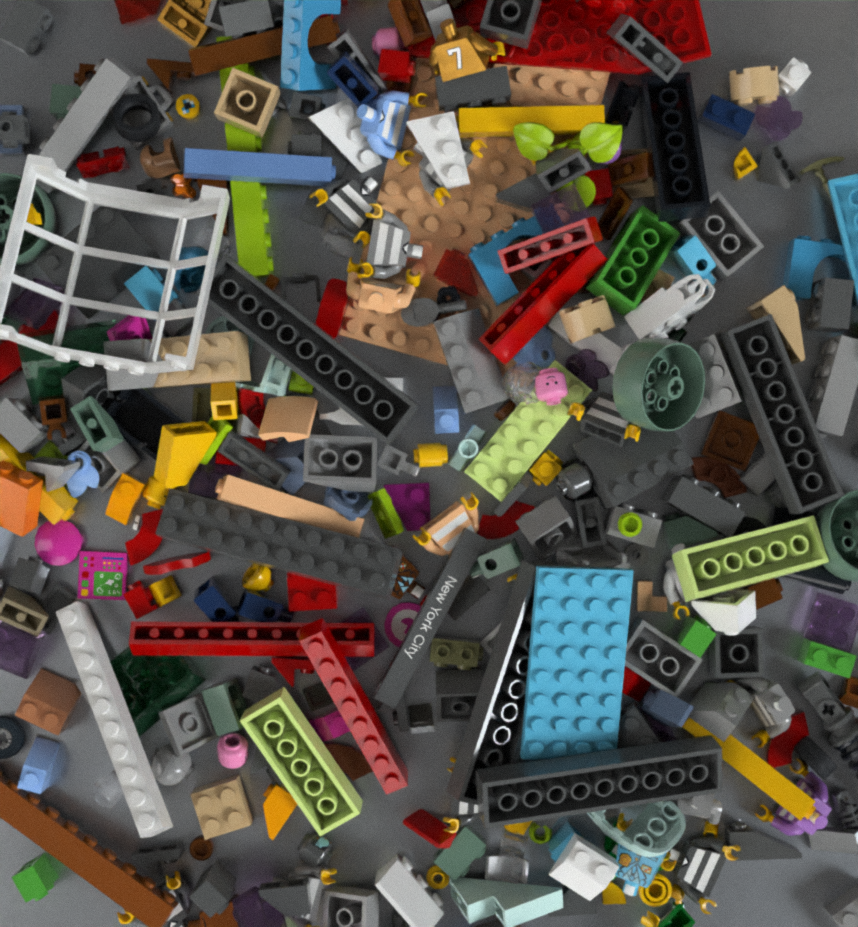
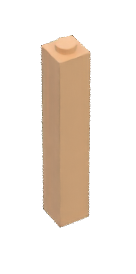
[215,475,364,538]

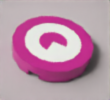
[384,601,421,647]

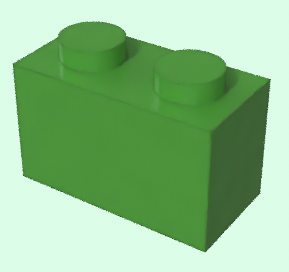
[672,615,716,658]
[797,638,857,678]
[11,852,59,902]

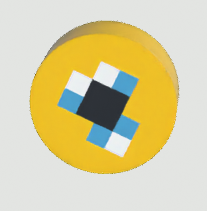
[176,94,201,120]

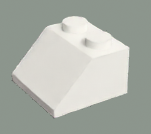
[691,589,756,635]
[549,833,619,901]

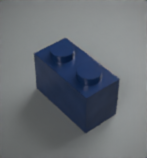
[326,51,379,108]
[697,94,756,142]

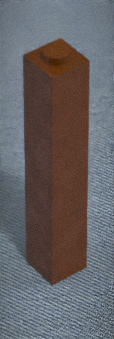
[188,14,340,76]

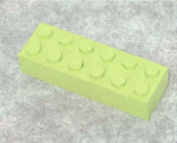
[463,360,592,502]
[672,515,829,602]
[240,687,363,836]

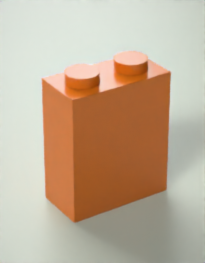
[0,461,43,537]

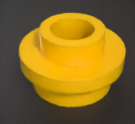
[426,865,450,889]

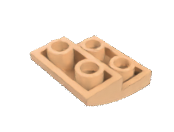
[258,396,318,442]

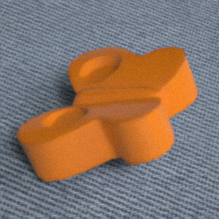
[170,173,196,199]

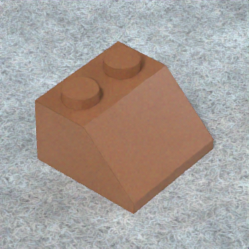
[15,668,82,735]

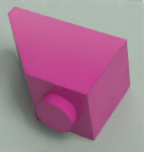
[308,707,350,742]

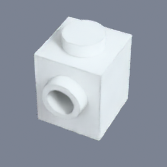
[778,57,812,98]

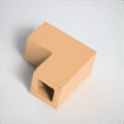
[635,580,667,612]

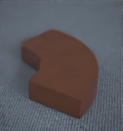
[691,457,747,498]
[323,743,373,781]

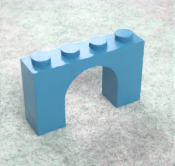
[280,0,341,91]
[468,206,564,307]
[782,235,858,309]

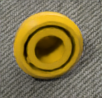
[242,564,274,592]
[639,873,672,907]

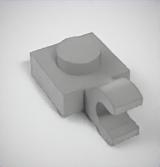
[377,444,421,477]

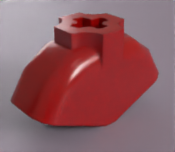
[315,278,349,338]

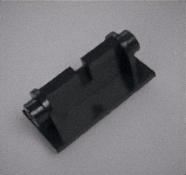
[605,80,641,133]

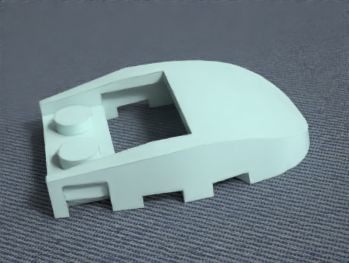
[205,316,293,396]
[587,801,686,857]

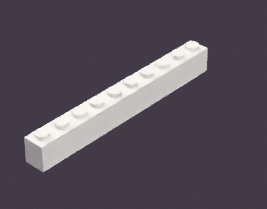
[56,601,173,838]

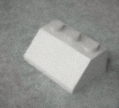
[375,853,444,927]

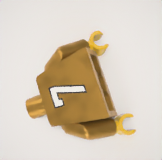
[429,19,505,82]

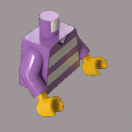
[755,759,832,836]

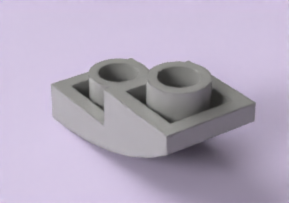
[740,452,776,496]

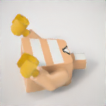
[346,257,421,313]
[412,492,479,556]

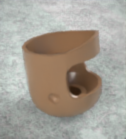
[140,137,181,179]

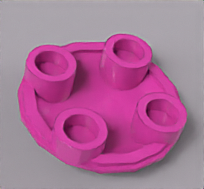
[34,520,83,566]

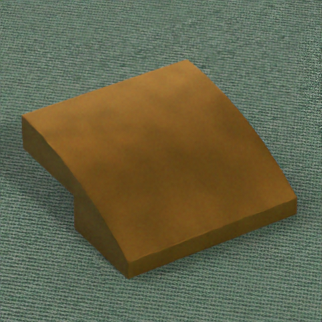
[157,0,212,47]

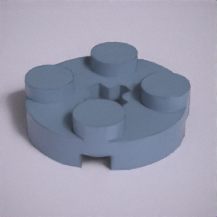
[323,486,372,521]

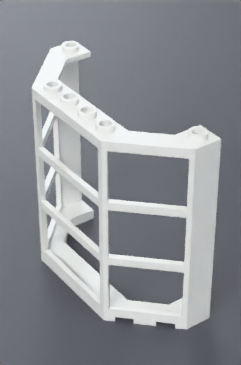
[0,154,230,376]

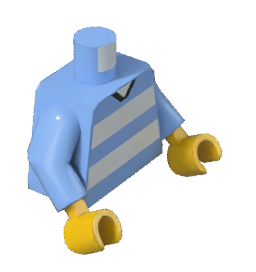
[357,90,428,167]

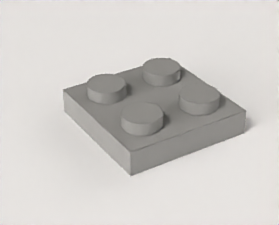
[158,693,220,757]

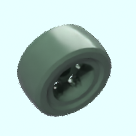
[0,173,57,266]
[612,337,705,431]
[815,490,858,582]

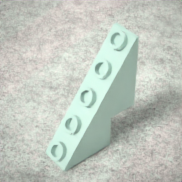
[449,877,563,927]

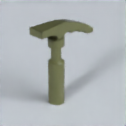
[799,156,844,199]

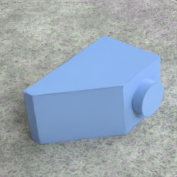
[433,386,459,434]
[17,736,60,794]

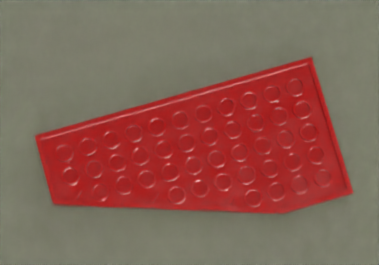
[408,0,712,75]

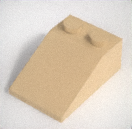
[746,285,805,365]

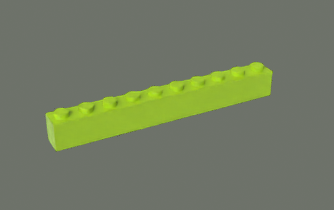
[216,36,274,278]

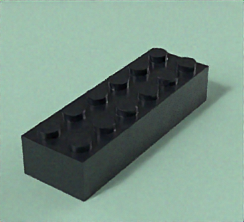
[639,72,710,222]

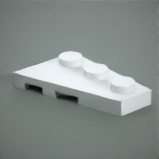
[307,98,382,173]
[406,111,470,189]

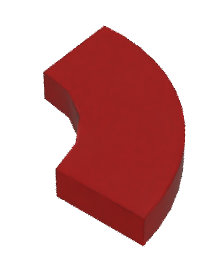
[238,388,279,444]
[476,501,535,540]
[125,509,163,566]
[143,552,211,575]
[766,711,810,768]

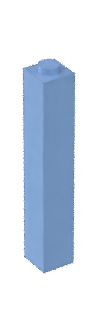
[183,148,336,186]

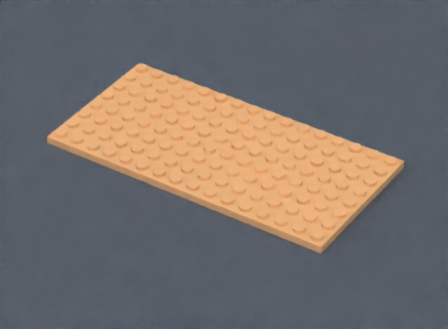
[339,58,610,387]

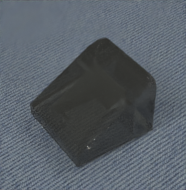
[408,703,435,734]

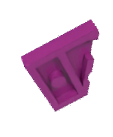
[384,483,431,531]

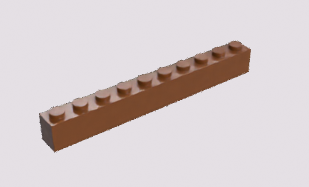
[0,768,179,927]

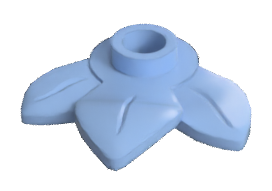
[513,326,555,368]
[67,451,99,498]

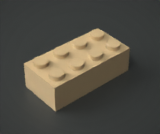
[149,331,251,388]

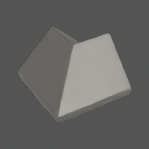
[104,339,163,391]

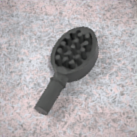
[401,298,467,327]

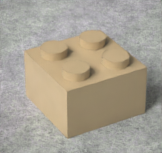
[214,68,281,138]
[190,774,254,840]

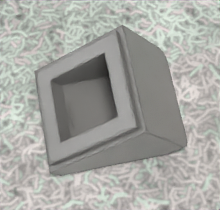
[231,414,260,438]

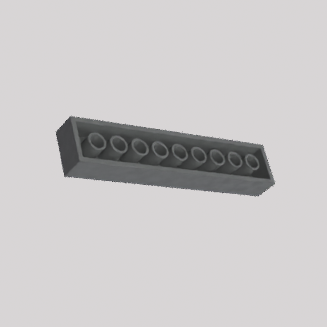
[195,255,420,445]
[155,489,403,600]
[446,561,539,805]
[476,735,722,828]

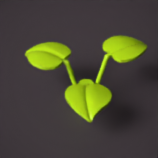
[513,122,622,212]

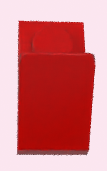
[271,656,315,687]

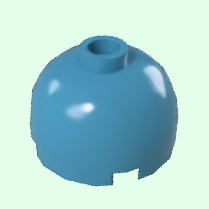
[174,246,218,293]

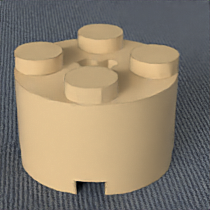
[729,66,780,107]
[559,295,616,344]

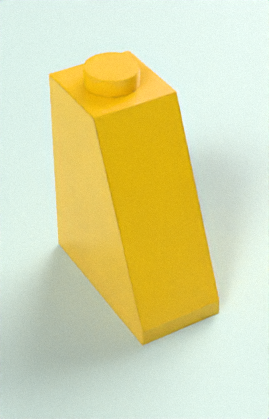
[154,421,217,489]

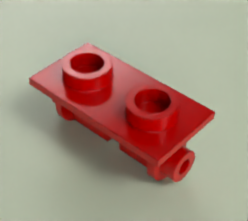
[76,146,130,179]

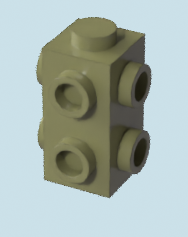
[429,635,484,670]

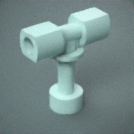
[447,424,487,472]

